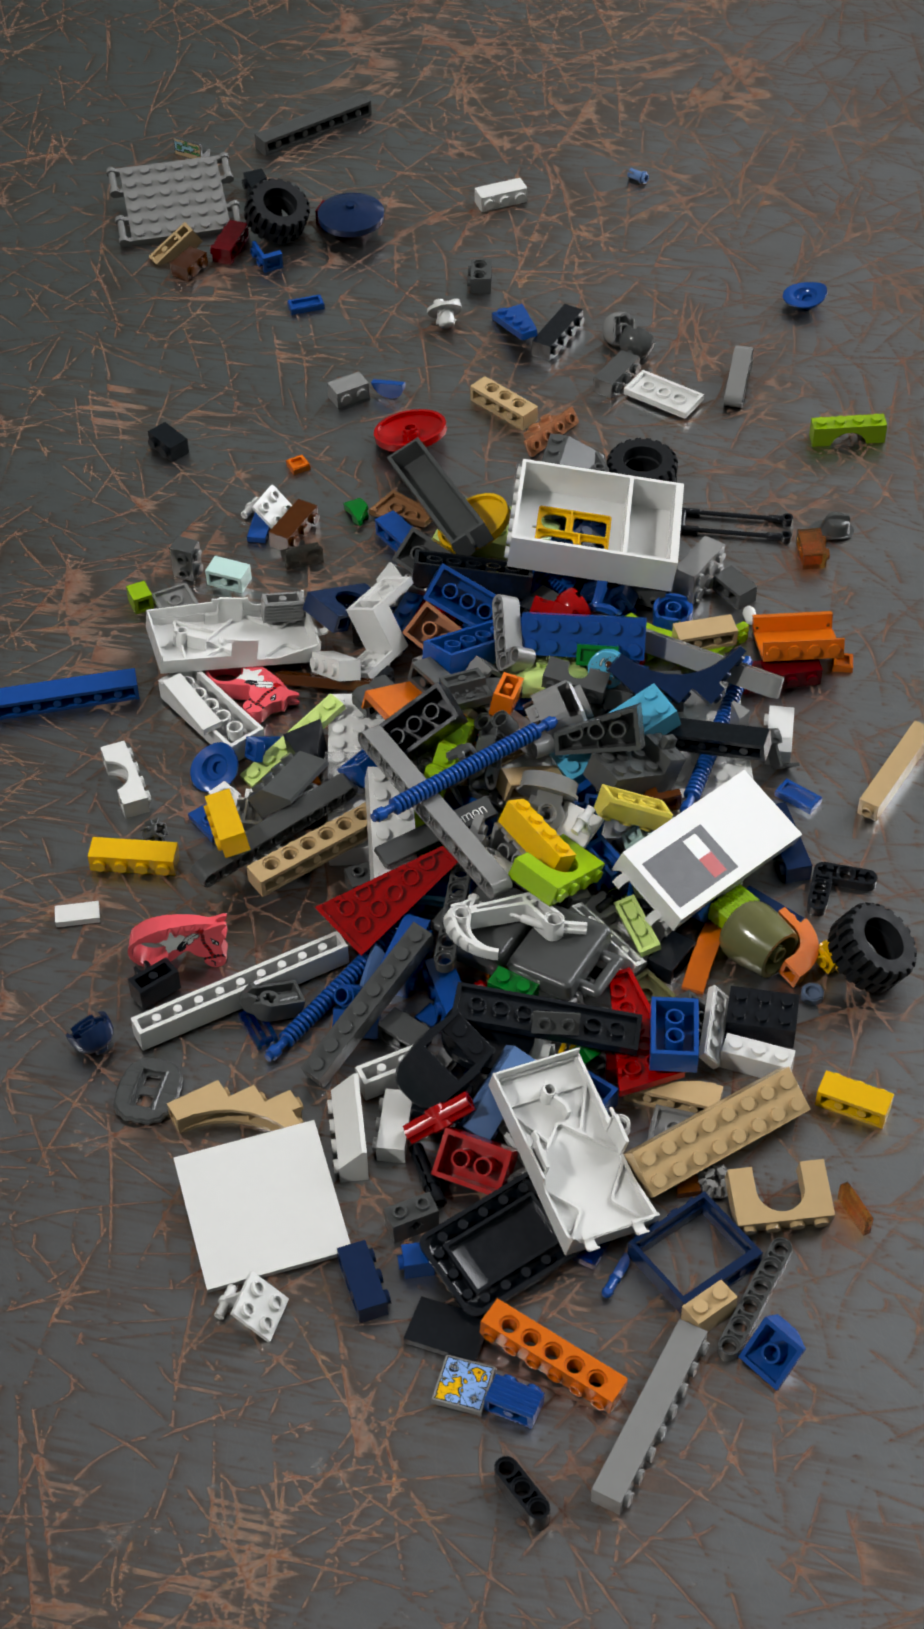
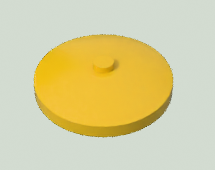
[438,493,511,551]

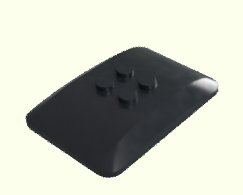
[419,1172,586,1318]

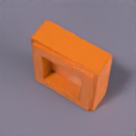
[286,454,311,475]
[832,653,853,673]

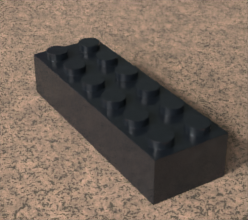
[412,549,533,601]

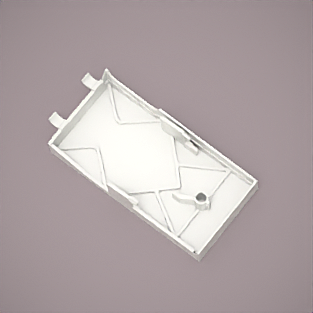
[488,1047,660,1256]

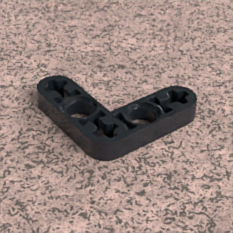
[807,862,878,916]

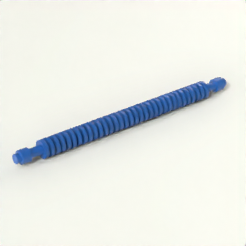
[679,656,753,813]
[370,716,558,822]
[264,905,426,1062]

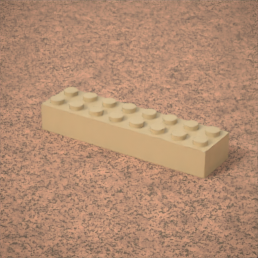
[623,1067,811,1198]

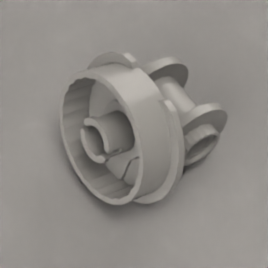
[516,770,579,830]

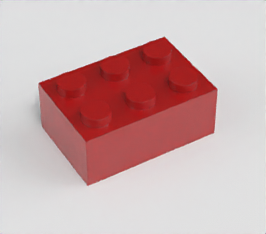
[431,1127,519,1195]

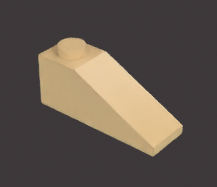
[149,222,203,266]

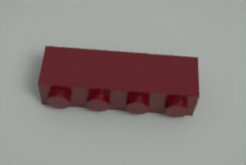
[742,659,823,695]

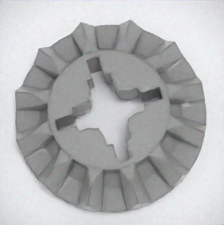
[698,1163,728,1199]

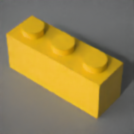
[815,1070,894,1129]

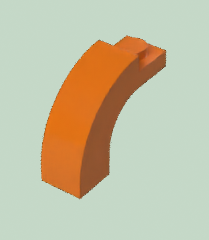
[778,907,819,988]

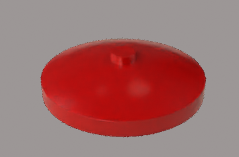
[374,409,447,452]

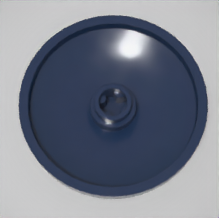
[318,193,384,237]

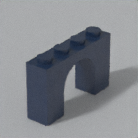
[303,583,395,633]

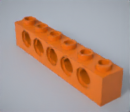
[479,1298,628,1414]

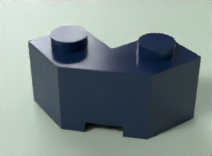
[580,579,638,614]

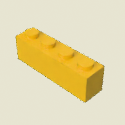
[203,788,251,858]
[498,798,577,872]
[87,837,180,876]

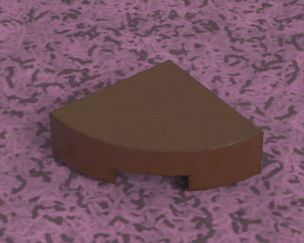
[676,1173,701,1199]

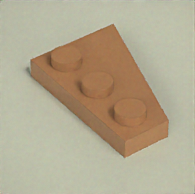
[369,490,432,528]

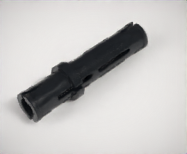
[409,1143,447,1209]

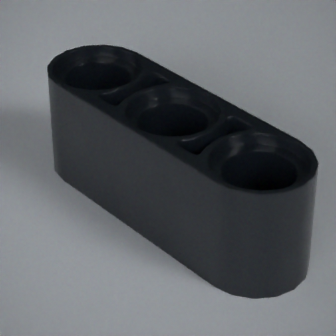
[494,1456,550,1531]

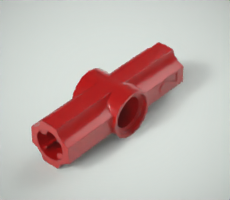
[403,1092,476,1144]

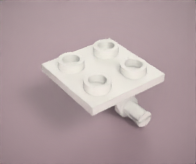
[241,484,292,529]
[555,801,604,849]
[214,1271,289,1342]

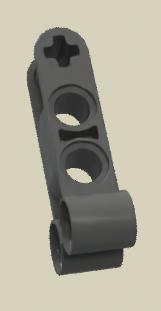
[467,710,519,792]

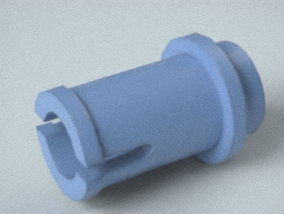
[627,168,649,184]

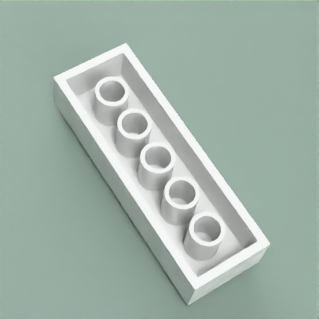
[158,671,265,761]
[365,767,417,880]

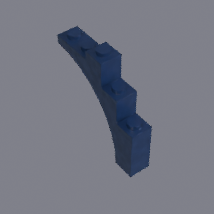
[606,646,746,705]

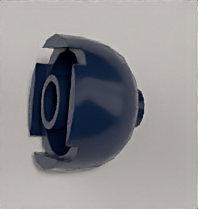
[66,1011,114,1055]

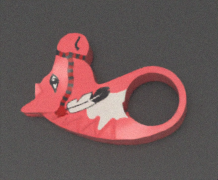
[205,666,299,724]
[128,913,228,967]

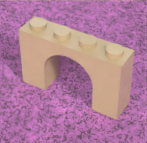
[725,1159,835,1236]

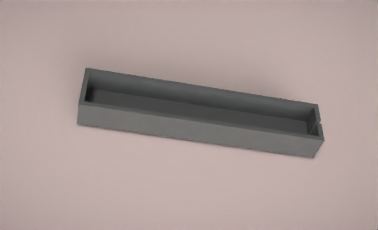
[387,437,494,556]

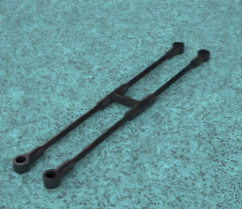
[574,507,793,544]

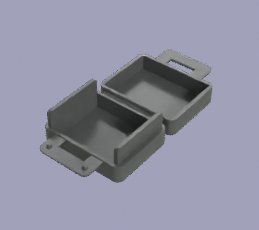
[431,885,624,1000]

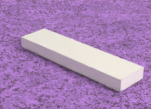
[162,673,222,735]
[699,985,729,1069]

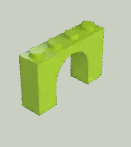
[508,834,605,907]

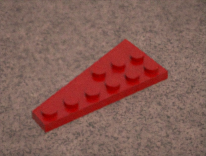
[314,846,458,956]
[609,967,685,1097]

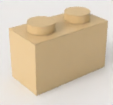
[681,1280,738,1332]

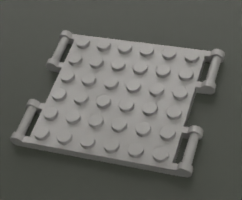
[106,152,242,247]

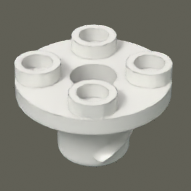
[427,299,462,329]

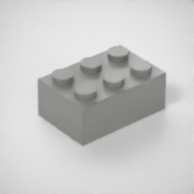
[672,536,726,605]

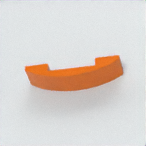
[682,921,722,995]

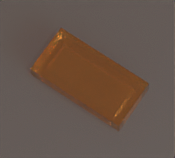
[838,1182,874,1236]

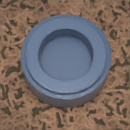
[800,983,824,1006]

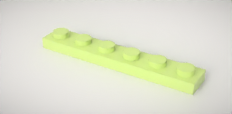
[240,693,346,788]

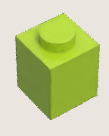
[126,581,154,615]

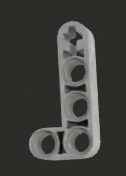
[723,345,753,408]
[492,594,536,673]

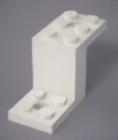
[346,577,414,679]

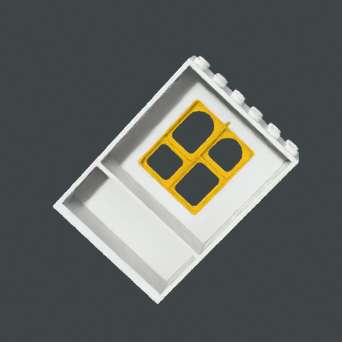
[504,459,684,592]

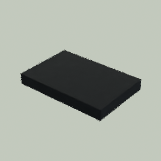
[403,1296,486,1362]

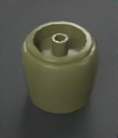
[719,901,799,978]

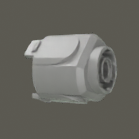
[523,680,594,739]

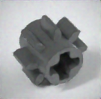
[141,818,169,841]

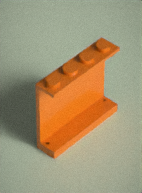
[752,611,845,662]

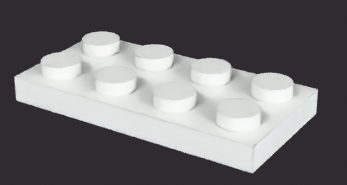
[624,370,704,419]

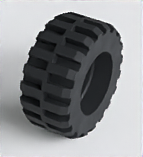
[244,178,310,244]
[607,438,678,483]
[828,902,917,993]

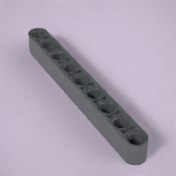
[191,773,358,888]

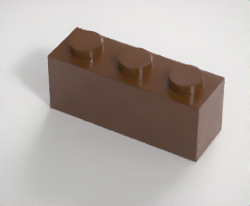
[269,499,320,553]

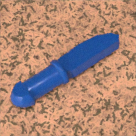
[602,1253,630,1298]

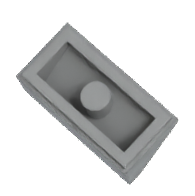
[730,701,750,726]

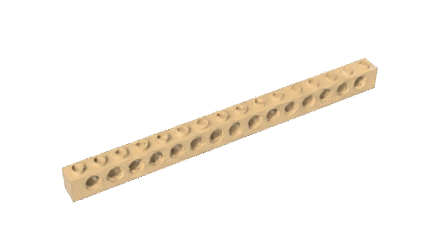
[246,716,540,897]

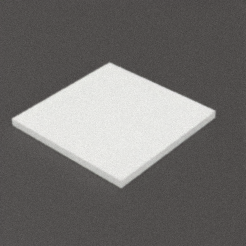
[174,1120,350,1293]

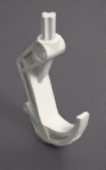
[443,892,587,960]

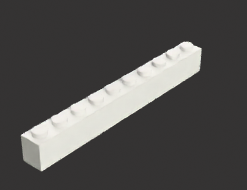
[131,931,349,1051]

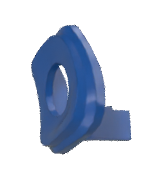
[588,580,622,616]

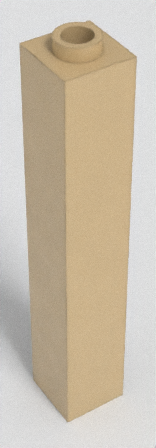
[857,721,924,821]

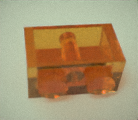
[796,528,830,569]

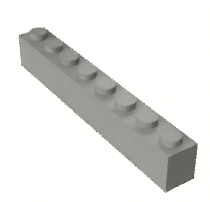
[591,1319,710,1515]

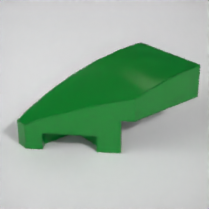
[343,498,369,526]

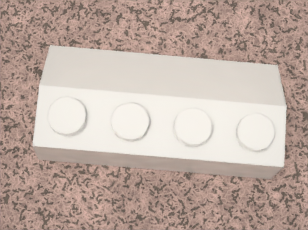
[327,1073,369,1183]

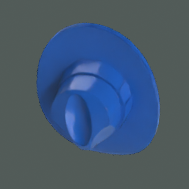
[783,282,827,310]
[190,742,239,792]

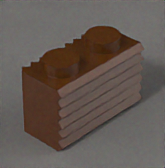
[171,246,208,282]

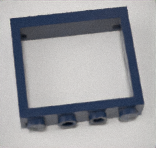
[627,1191,763,1314]

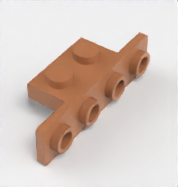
[523,407,579,457]

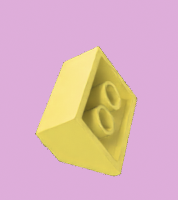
[594,784,673,832]

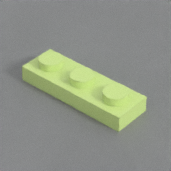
[614,894,661,957]

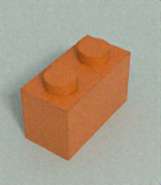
[489,672,524,716]

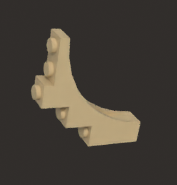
[167,1080,304,1134]

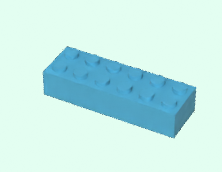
[549,683,681,785]

